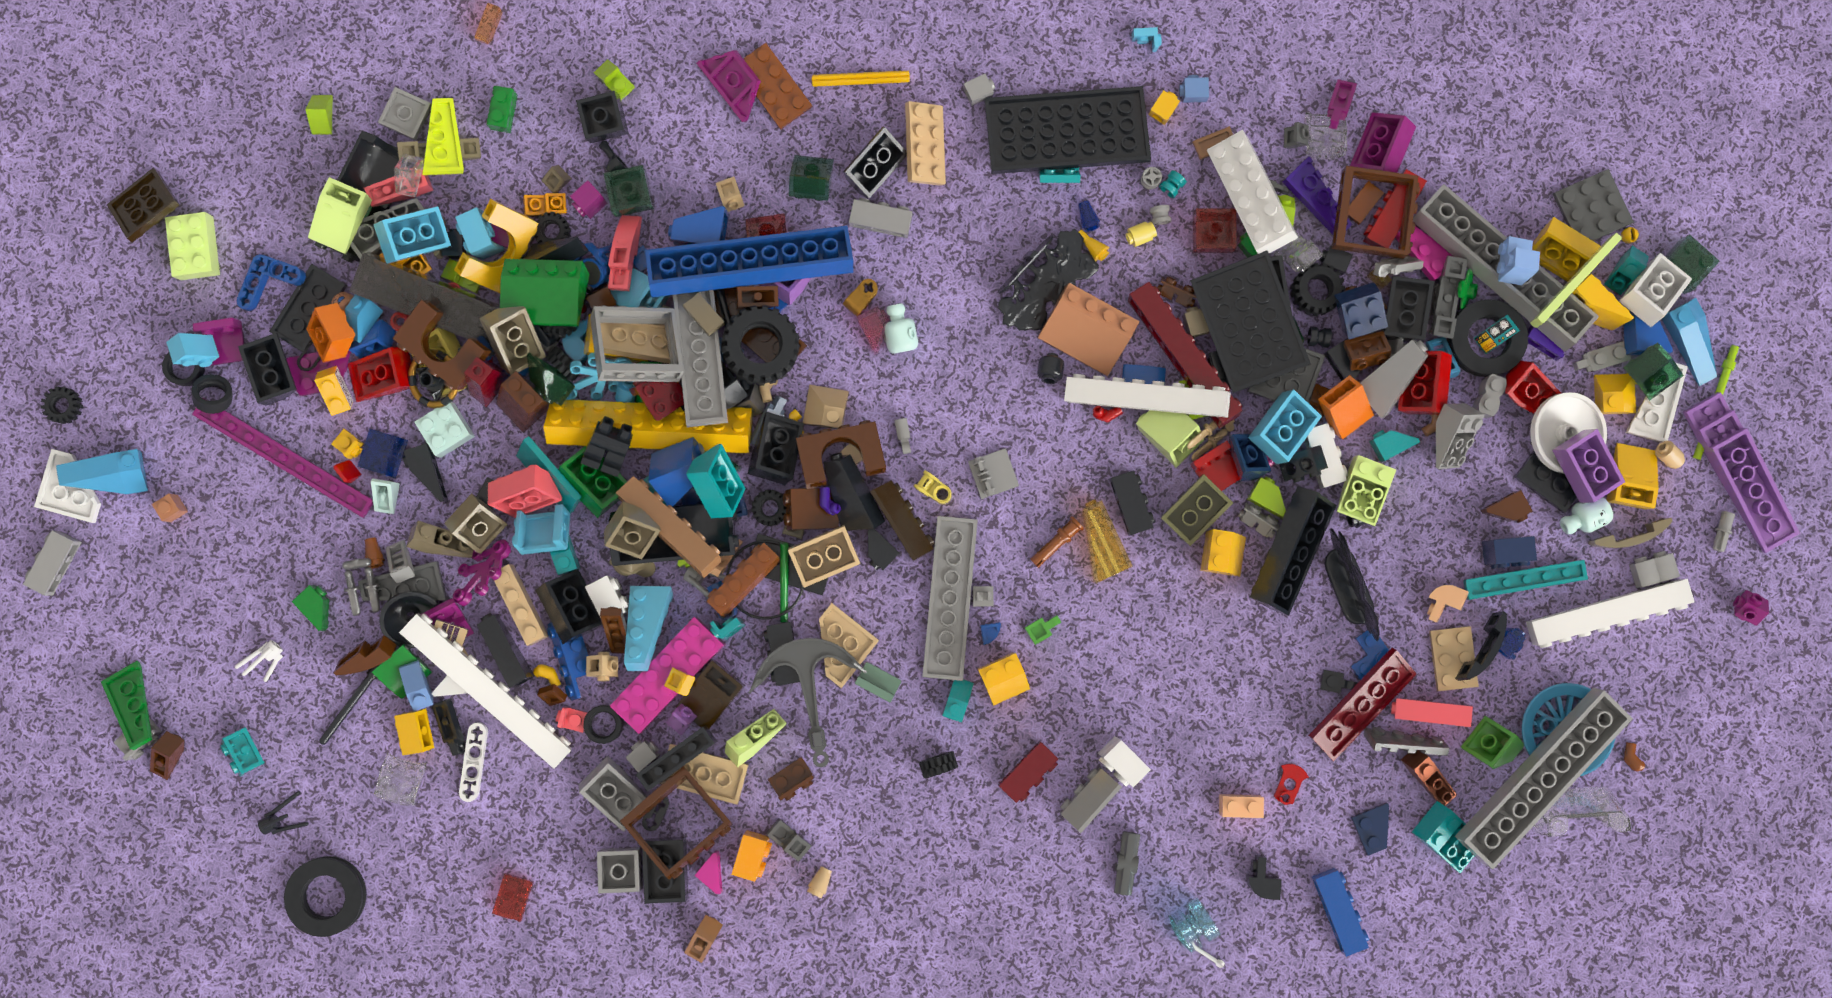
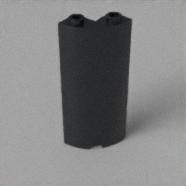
[314,130,411,264]
[608,503,739,566]

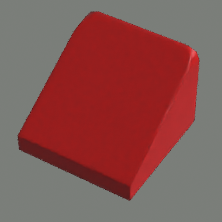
[333,460,362,484]

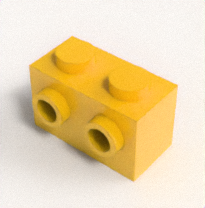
[394,708,434,756]

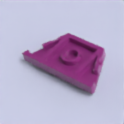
[696,50,761,122]
[286,351,352,396]

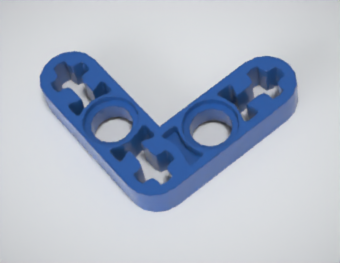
[237,254,306,311]

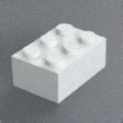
[1619,253,1692,327]
[1098,736,1151,787]

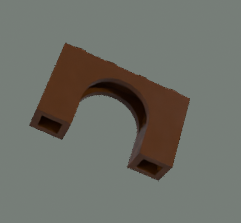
[393,300,491,390]
[796,420,886,489]

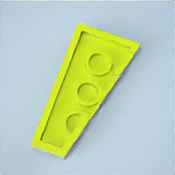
[422,98,464,175]

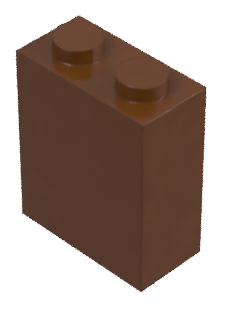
[783,488,839,531]

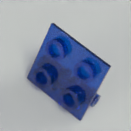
[357,429,408,478]

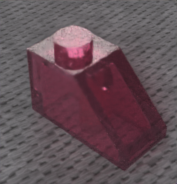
[856,306,889,355]

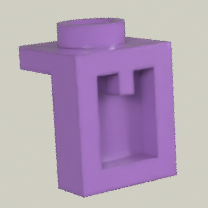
[666,703,697,735]

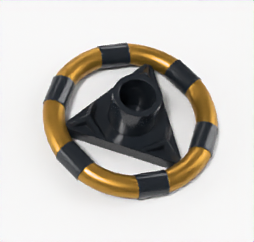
[408,349,458,408]

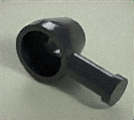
[599,141,628,177]

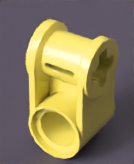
[913,470,952,504]

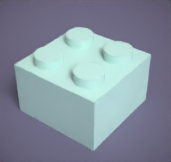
[414,402,475,458]

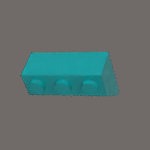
[686,444,746,518]

